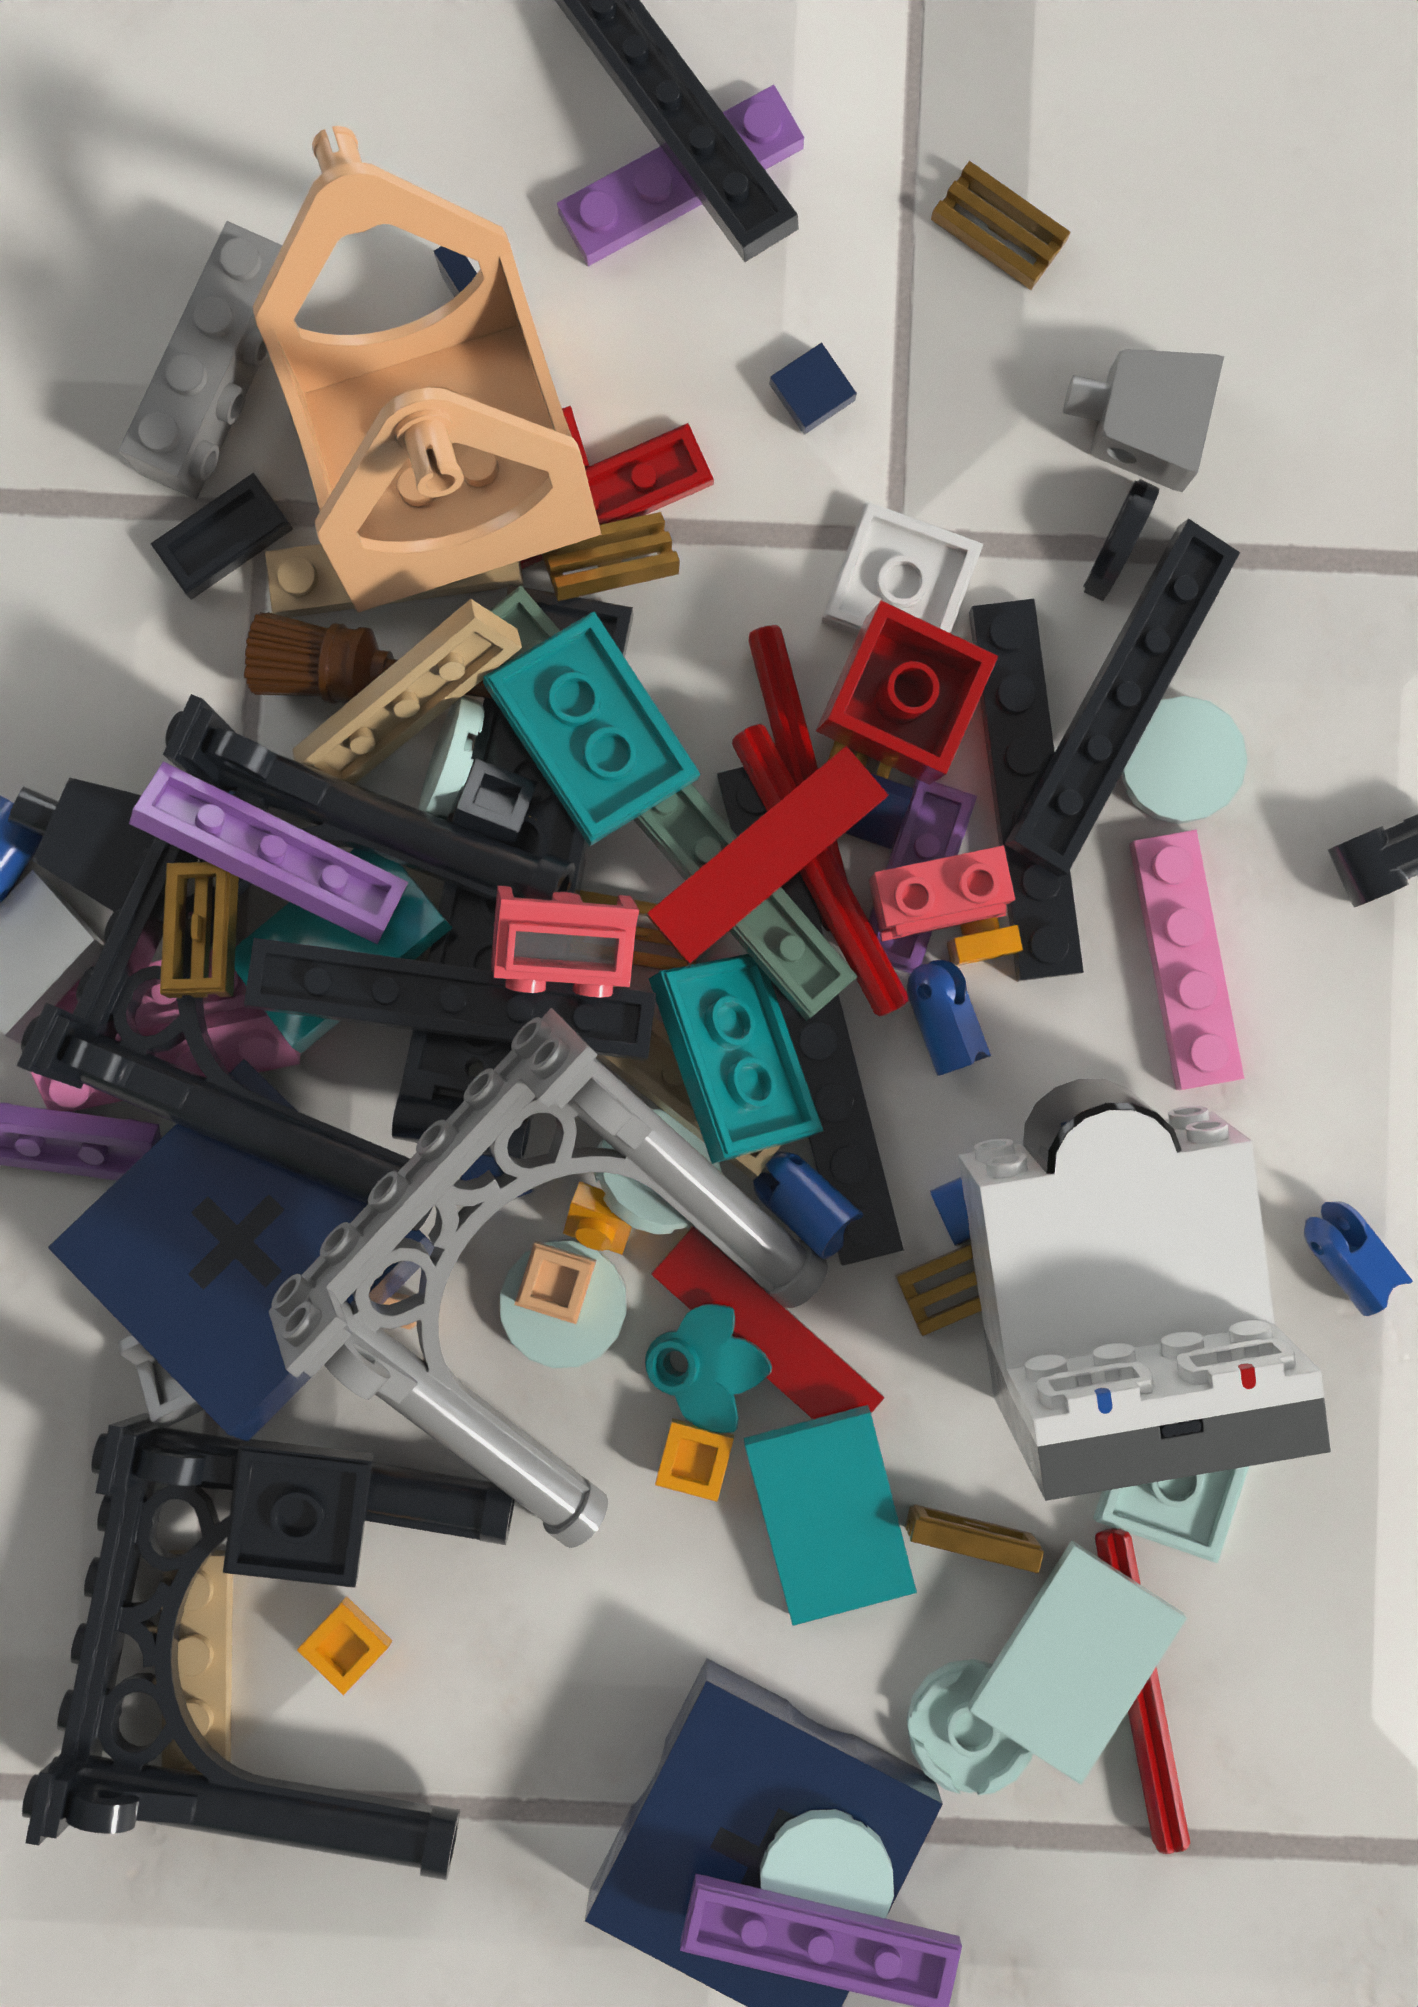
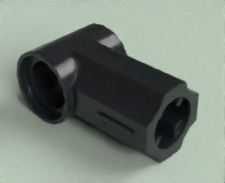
[1328,814,1418,907]

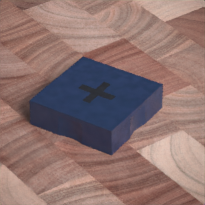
[48,1059,435,1441]
[585,1658,943,2007]

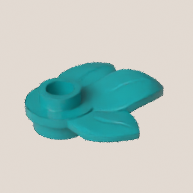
[645,1304,772,1433]

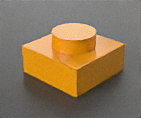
[947,917,1023,966]
[563,1181,632,1255]
[655,1418,734,1502]
[297,1596,393,1696]

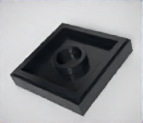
[223,1439,374,1588]

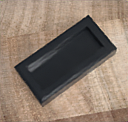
[150,472,293,600]

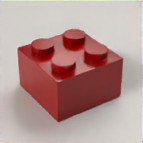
[815,600,998,785]

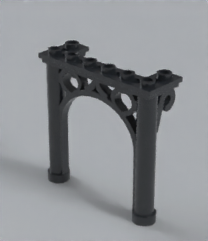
[17,694,575,1231]
[22,1413,515,1880]

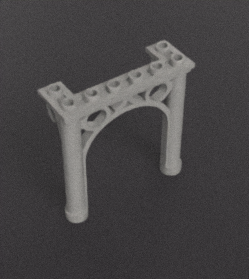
[269,1008,828,1548]

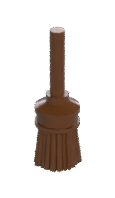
[244,612,493,704]

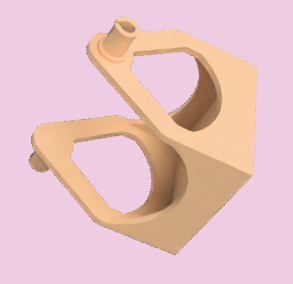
[253,126,602,613]

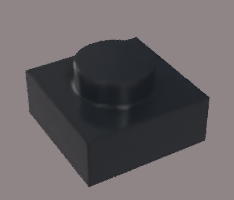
[452,759,538,846]

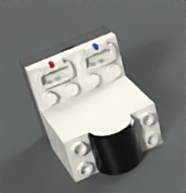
[958,1079,1331,1501]

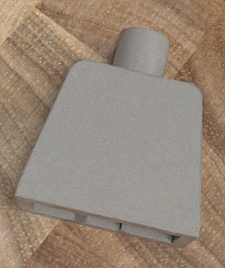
[1063,349,1224,492]

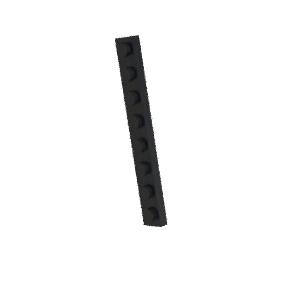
[717,767,904,1266]

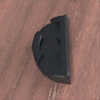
[1083,479,1160,601]

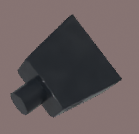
[8,778,155,912]

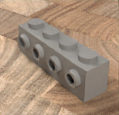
[118,221,282,500]

